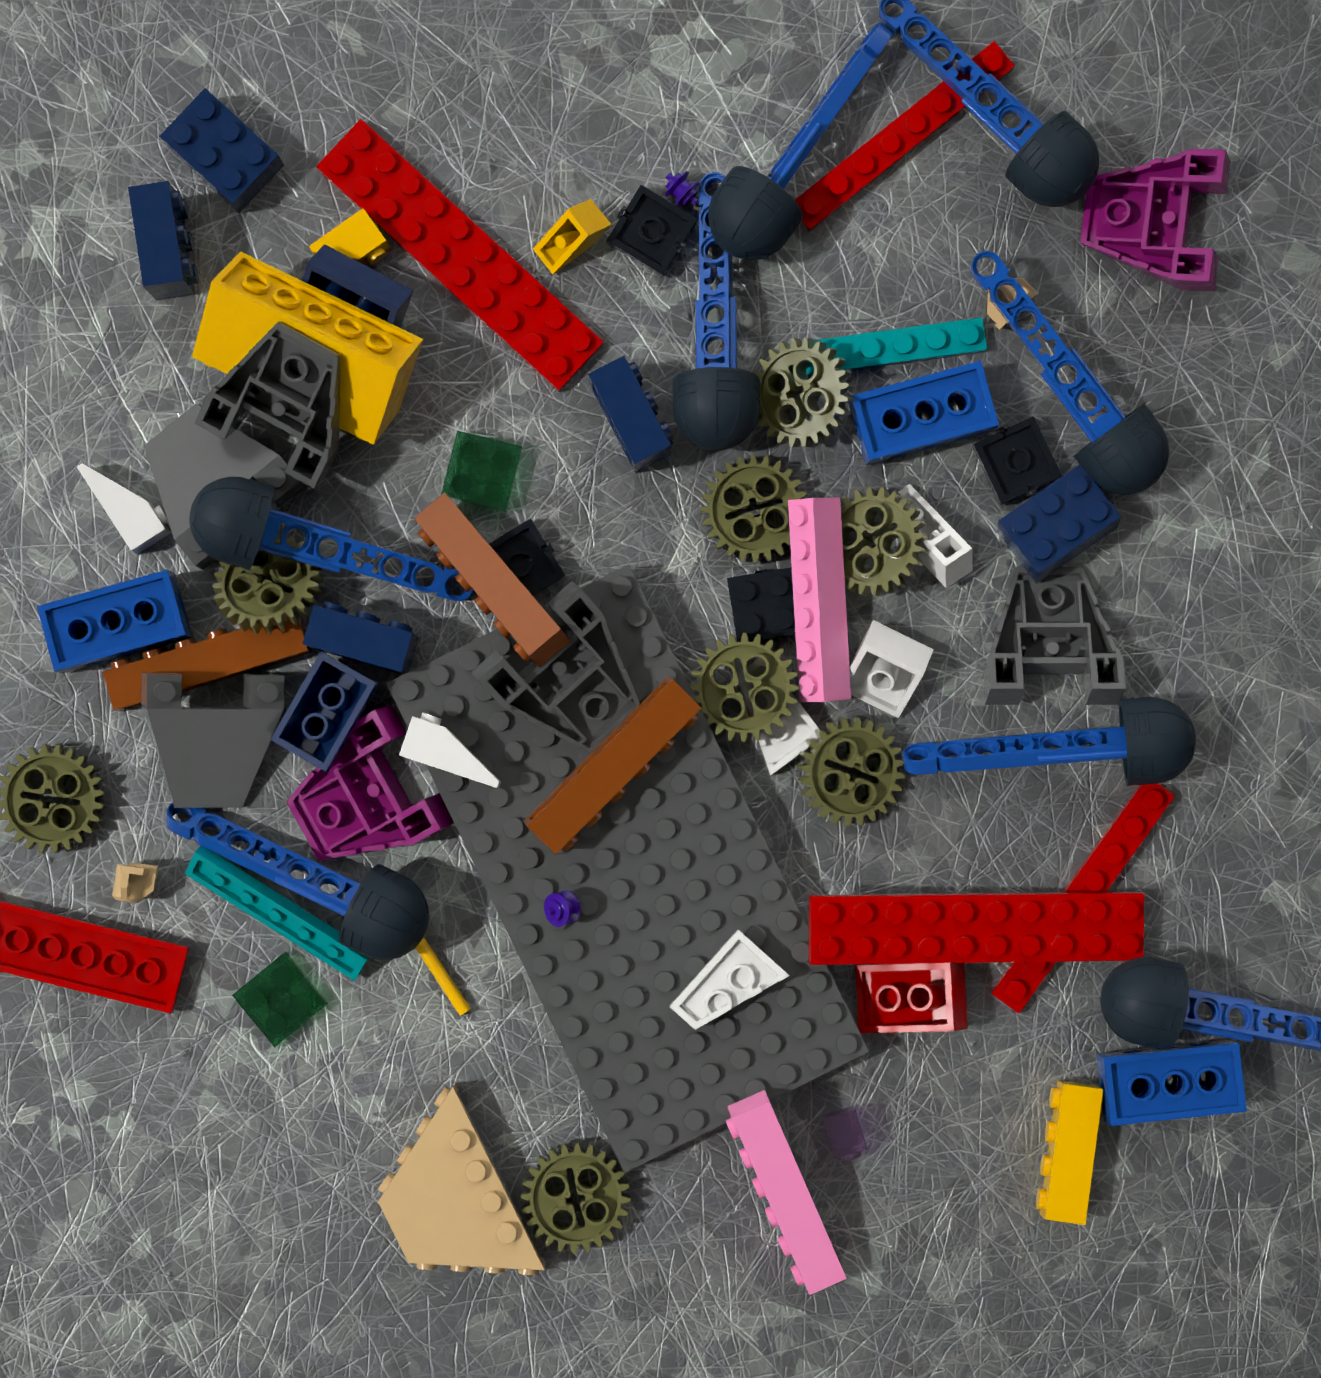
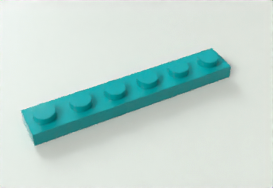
[789,317,987,376]
[185,846,369,981]

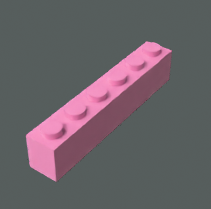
[788,497,851,702]
[725,1090,847,1295]

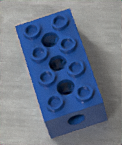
[848,361,999,466]
[37,569,193,674]
[1096,1039,1247,1126]

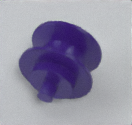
[665,171,700,207]
[544,890,581,927]

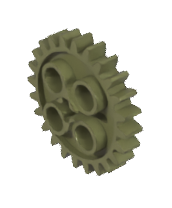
[753,338,855,447]
[700,454,807,564]
[841,487,928,597]
[212,533,323,635]
[689,633,799,742]
[796,717,905,826]
[0,744,107,853]
[521,1141,631,1254]

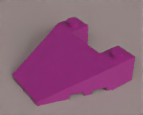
[1080,149,1231,292]
[286,705,454,860]

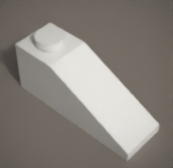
[77,463,172,554]
[896,484,973,588]
[399,712,501,788]

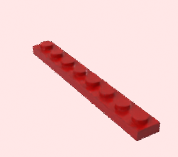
[795,41,1015,232]
[990,783,1175,1014]

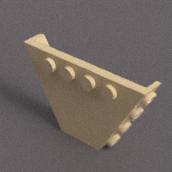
[378,1083,546,1275]

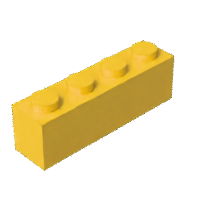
[1036,1080,1103,1225]

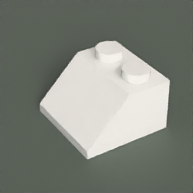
[849,620,934,718]

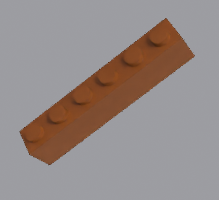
[414,492,571,668]
[102,614,312,712]
[524,677,701,855]

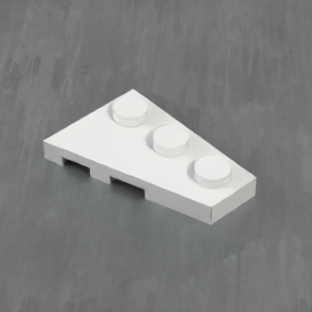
[738,658,820,776]
[670,930,789,1030]

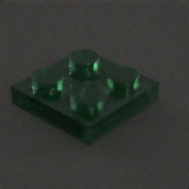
[441,431,523,513]
[232,952,328,1048]

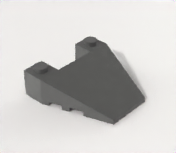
[195,321,340,488]
[144,404,306,570]
[983,567,1126,705]
[471,581,640,754]
[141,672,284,808]

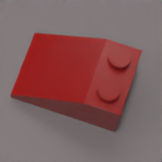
[855,962,968,1033]

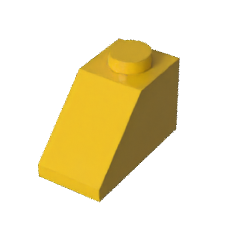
[533,199,611,275]
[308,208,390,265]

